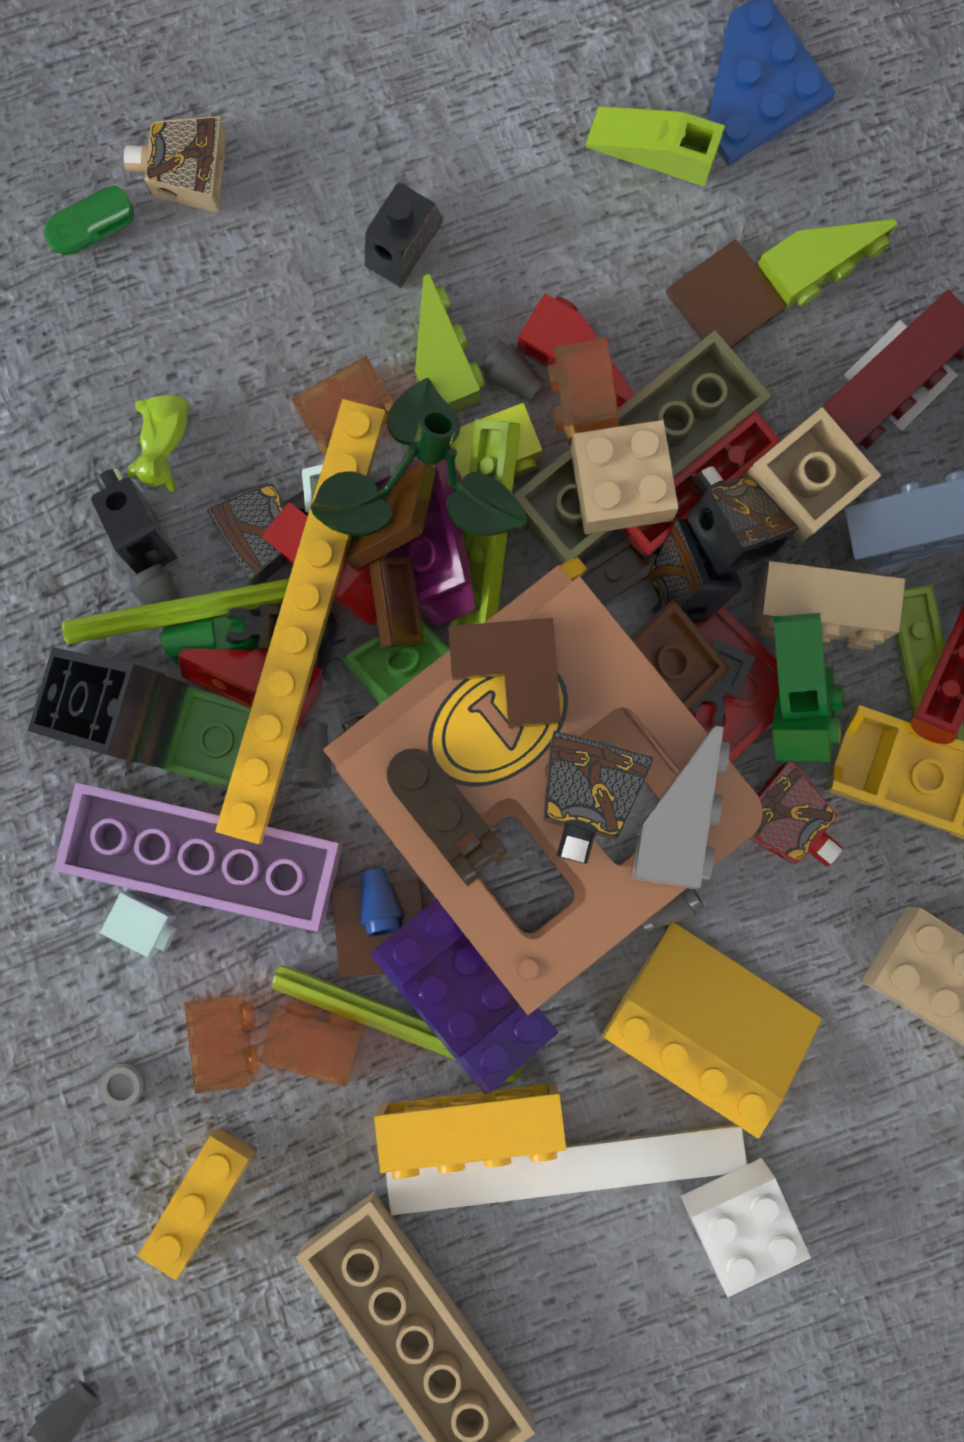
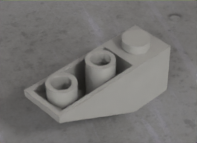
[631,726,730,889]

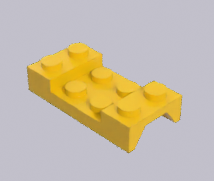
[824,705,964,840]

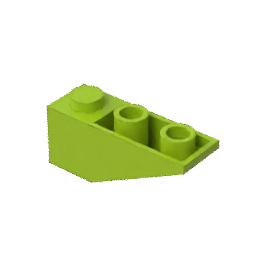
[585,106,725,187]
[757,219,898,311]
[415,274,485,413]

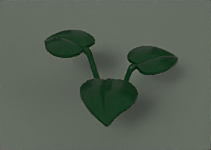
[310,378,527,536]

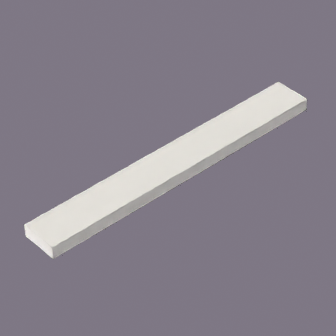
[386,1124,747,1215]

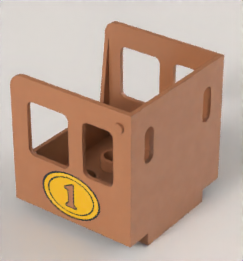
[323,565,763,1015]

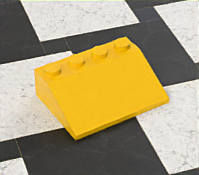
[600,923,822,1139]

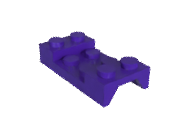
[370,899,559,1095]

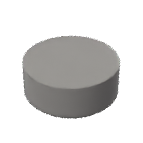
[98,1062,146,1109]

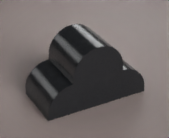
[28,647,189,769]

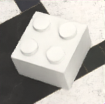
[680,1158,811,1297]

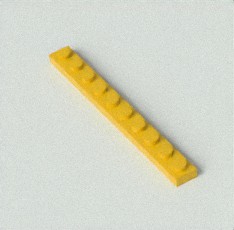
[215,399,387,844]

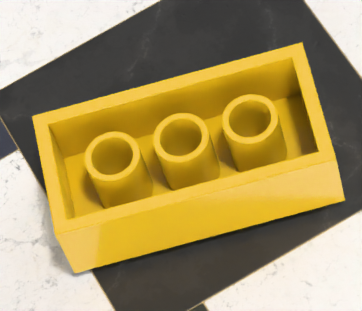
[374,1082,567,1179]

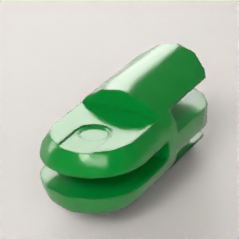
[44,186,134,255]
[160,614,257,665]

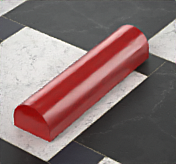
[621,410,781,556]
[911,604,964,744]

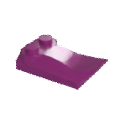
[375,460,476,626]

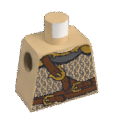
[124,116,227,213]

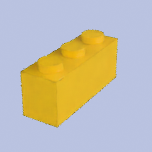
[137,1127,257,1280]

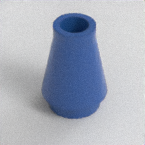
[359,868,404,937]

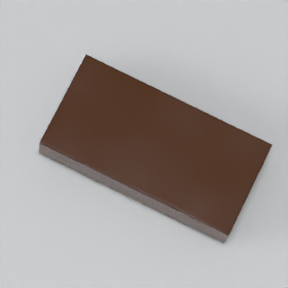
[369,556,425,648]

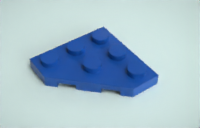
[707,0,836,166]

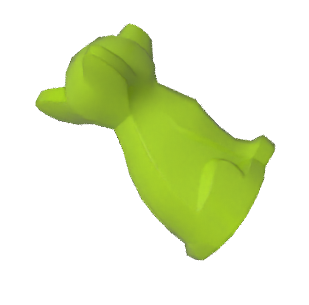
[127,395,191,492]

